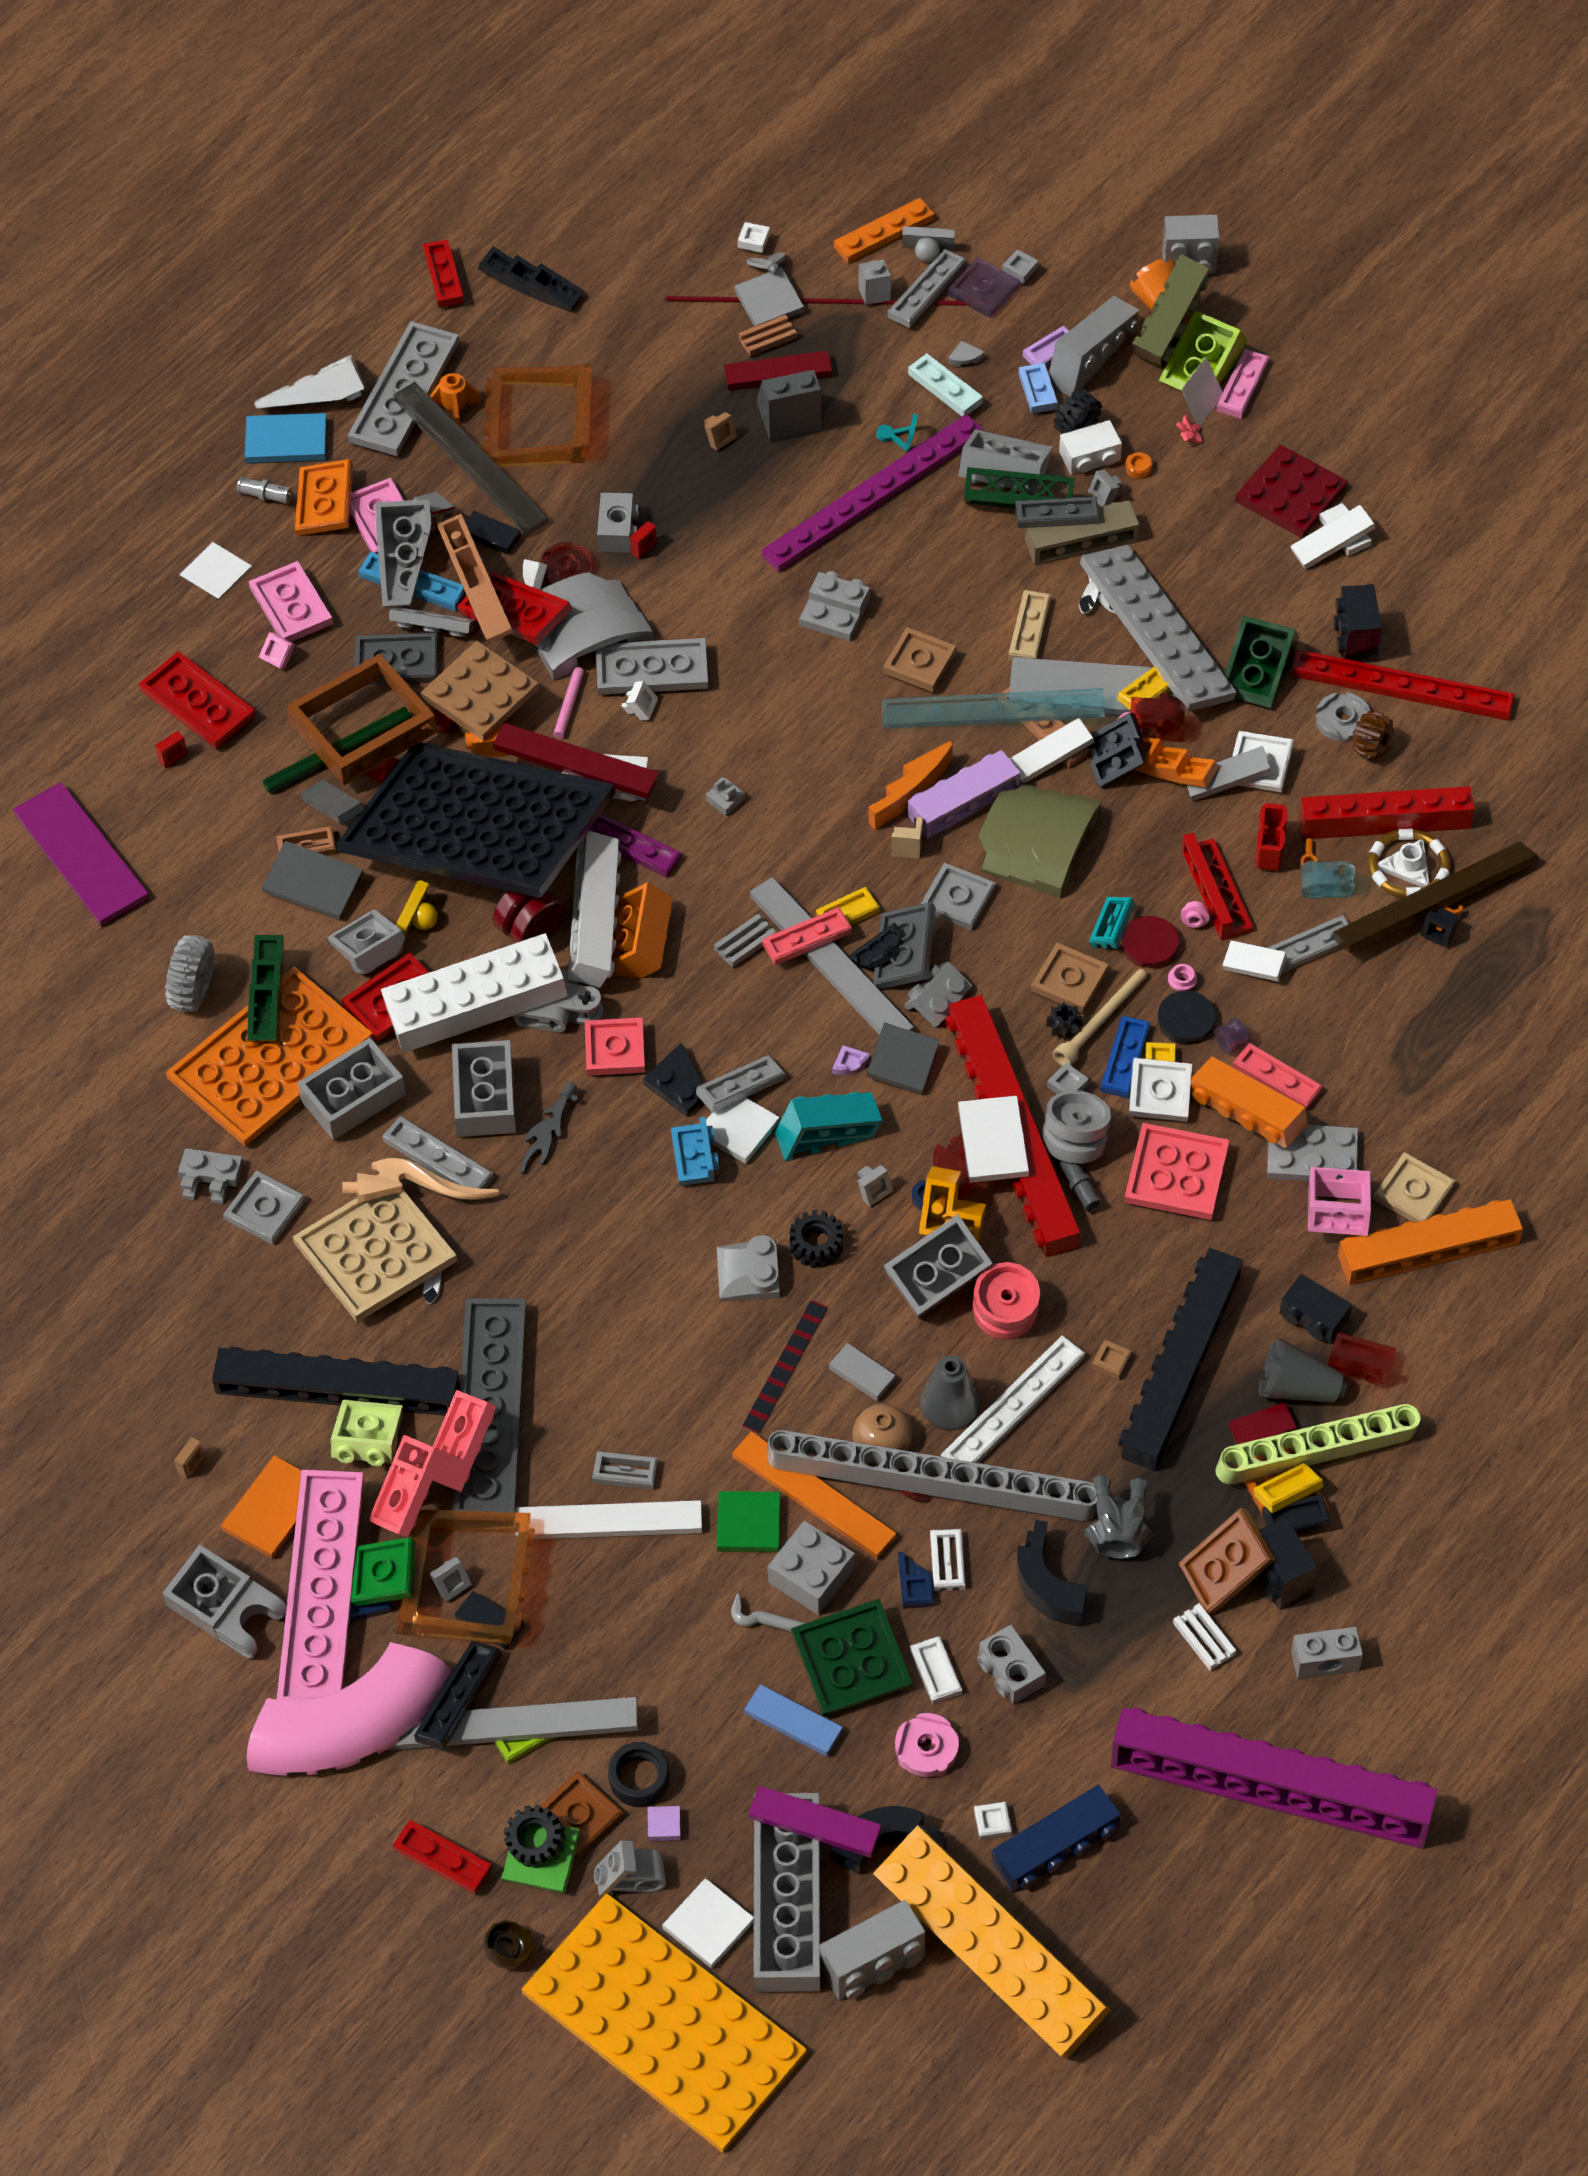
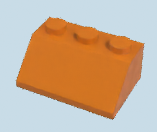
[611,882,673,978]

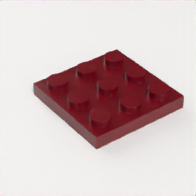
[1235,444,1348,539]

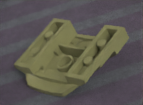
[979,783,1102,898]

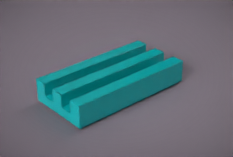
[1089,897,1136,948]

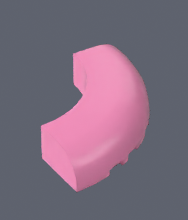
[247,1642,452,1776]

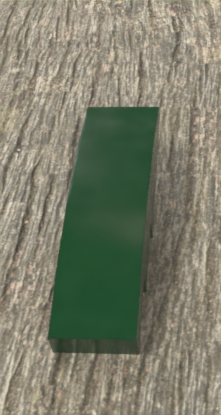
[247,935,284,1042]

